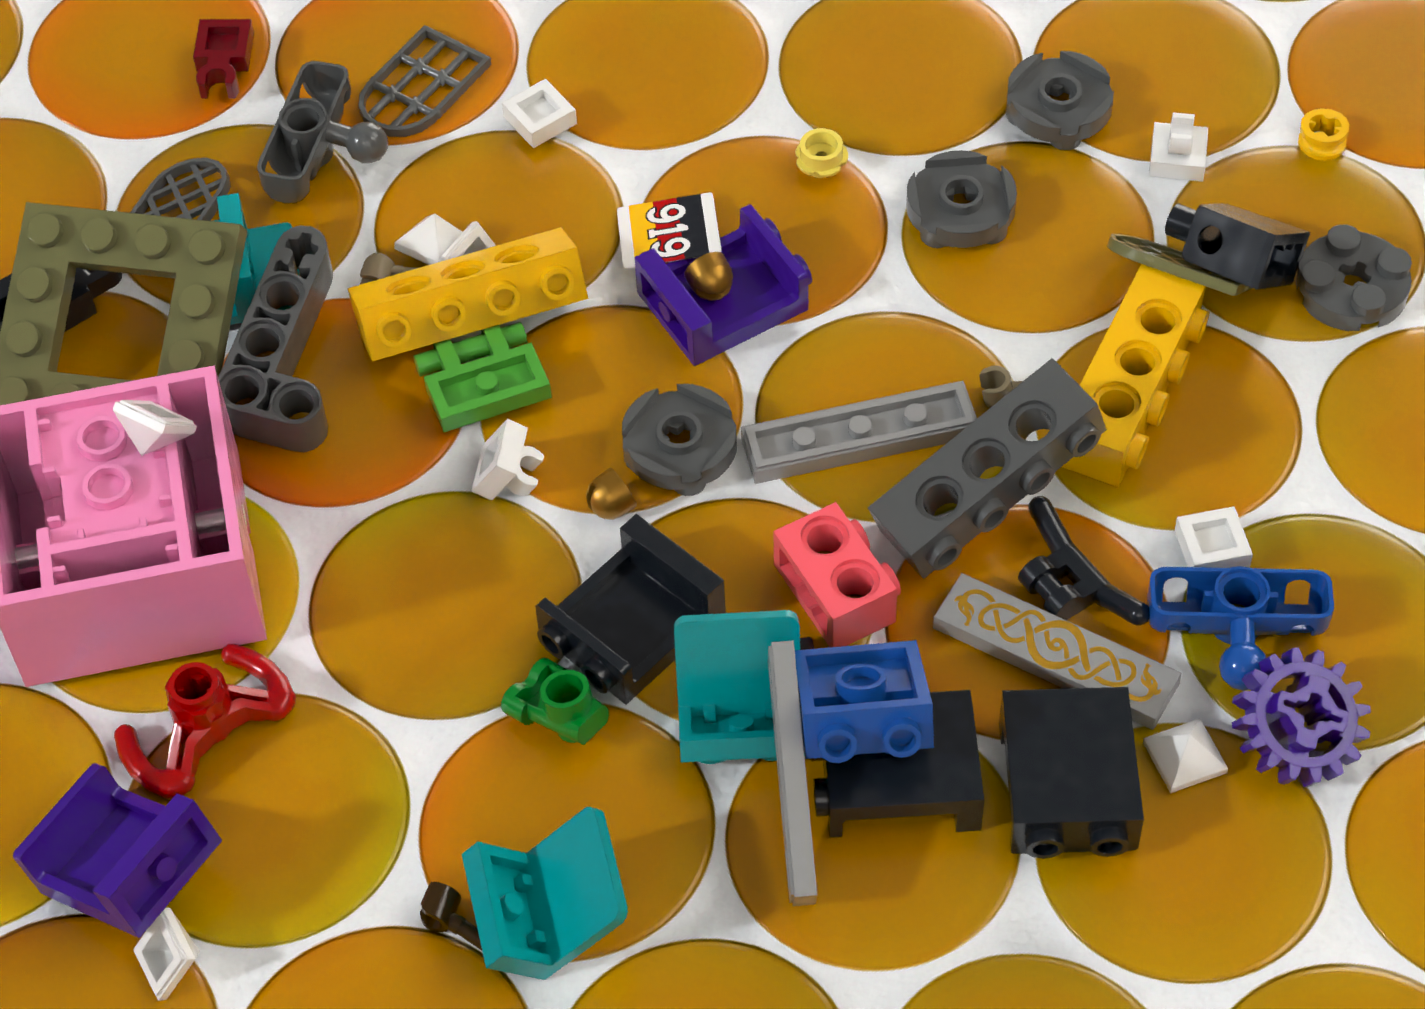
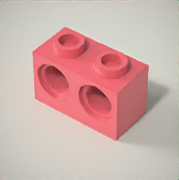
[773,502,901,647]

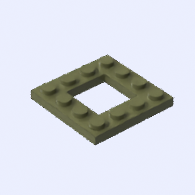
[0,202,247,405]

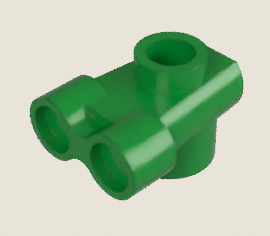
[501,657,609,745]

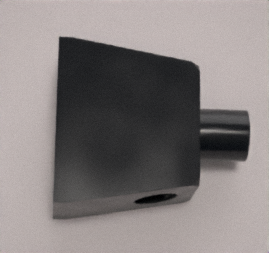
[1165,203,1311,290]

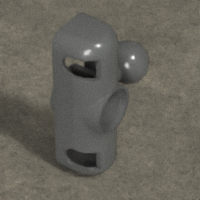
[257,61,388,204]

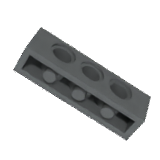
[868,358,1107,579]

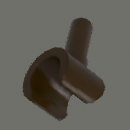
[420,882,482,951]

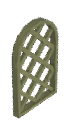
[1107,234,1253,296]

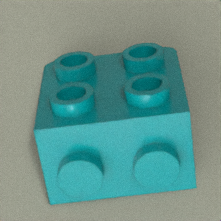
[674,610,805,764]
[462,807,628,980]

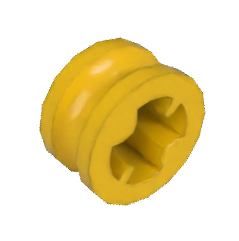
[1298,108,1350,161]

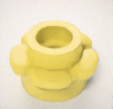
[795,128,848,178]

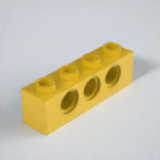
[347,227,589,362]
[1062,264,1210,487]

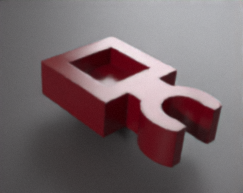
[193,19,254,99]

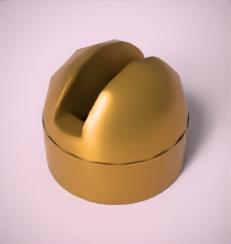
[684,252,733,301]
[586,467,637,520]

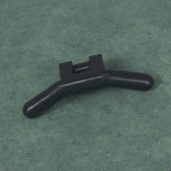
[1018,496,1150,626]

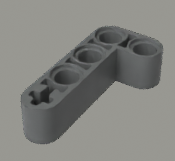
[218,225,333,452]

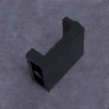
[535,514,726,705]
[999,687,1144,859]
[811,690,984,838]

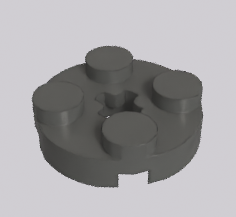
[1006,51,1114,150]
[906,150,1017,248]
[1295,225,1412,331]
[622,384,737,496]

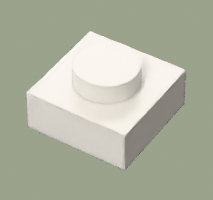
[502,79,577,148]
[1174,506,1253,568]

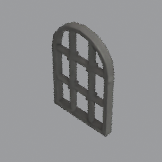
[358,25,491,137]

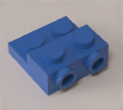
[795,640,934,763]

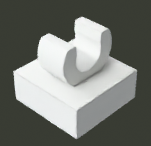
[1149,112,1209,182]
[471,418,544,500]

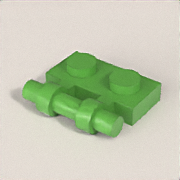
[413,322,552,432]

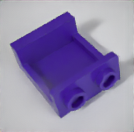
[634,204,812,366]
[13,763,222,938]

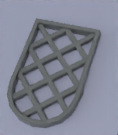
[130,158,231,221]

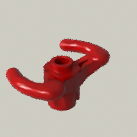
[114,644,296,799]

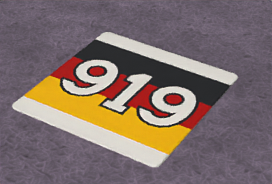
[617,192,722,269]

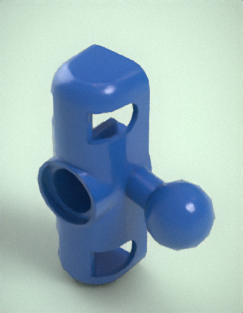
[1147,566,1334,691]

